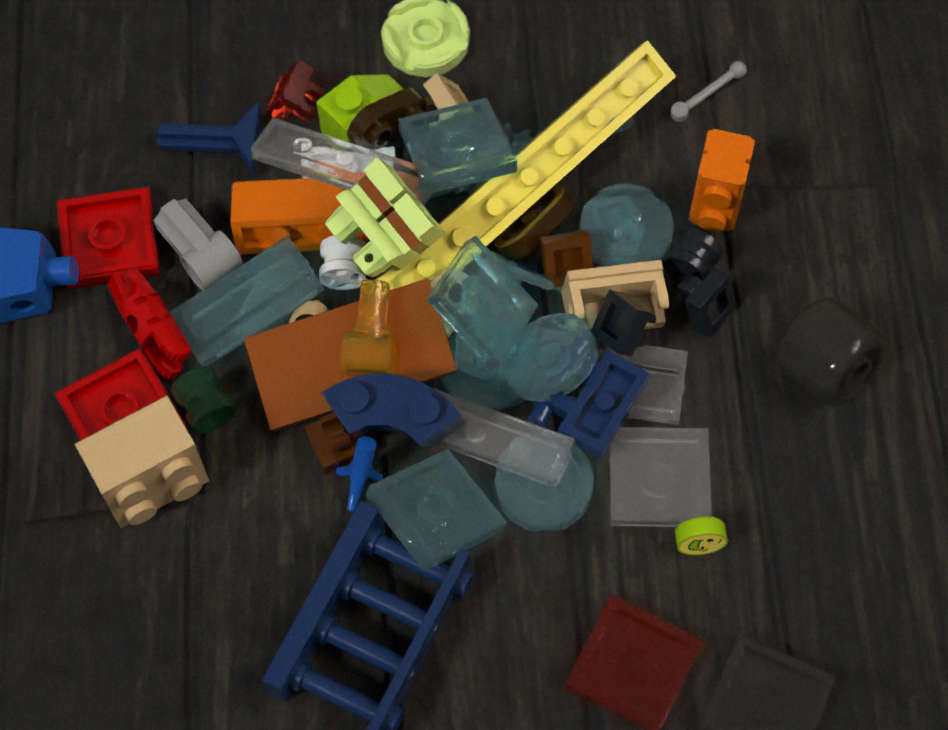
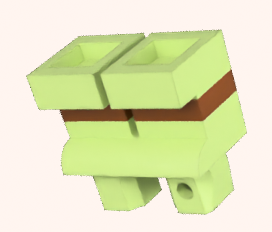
[325,157,446,278]

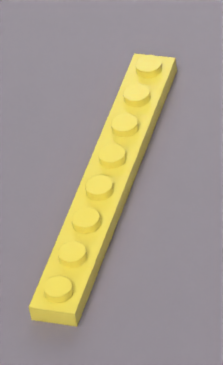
[373,40,676,293]

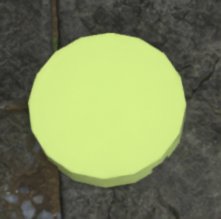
[381,0,470,77]

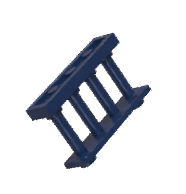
[262,501,475,730]

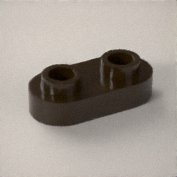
[348,88,427,150]
[494,185,574,262]

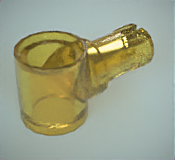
[341,279,397,377]

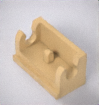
[561,260,669,339]

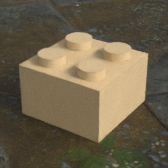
[75,396,209,528]

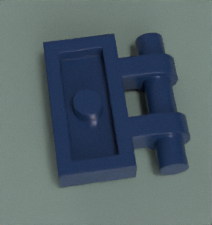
[528,339,650,459]

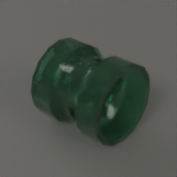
[170,366,236,434]

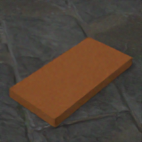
[244,278,459,432]

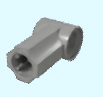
[153,198,243,291]

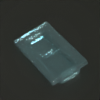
[170,236,325,369]

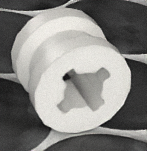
[319,236,366,290]

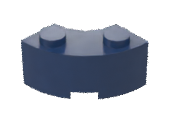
[321,374,468,450]

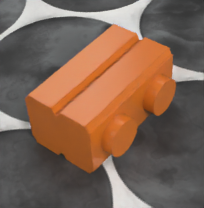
[688,129,755,232]

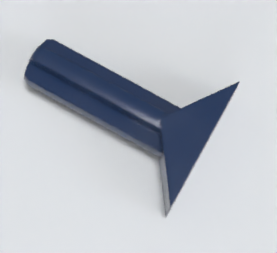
[157,101,262,179]

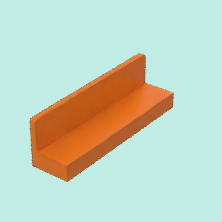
[230,173,420,255]

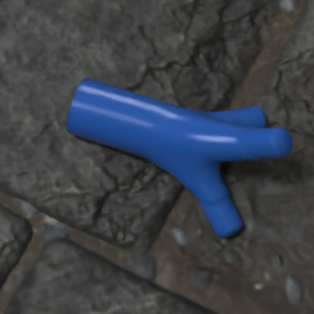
[336,436,383,512]

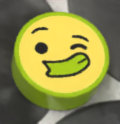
[675,516,728,555]

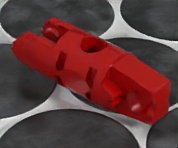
[108,268,192,381]

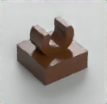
[540,230,594,288]
[304,412,358,475]

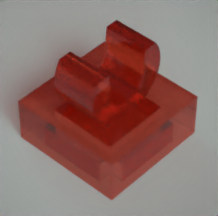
[266,60,325,121]

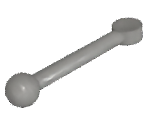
[671,61,747,122]

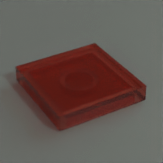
[564,595,704,730]

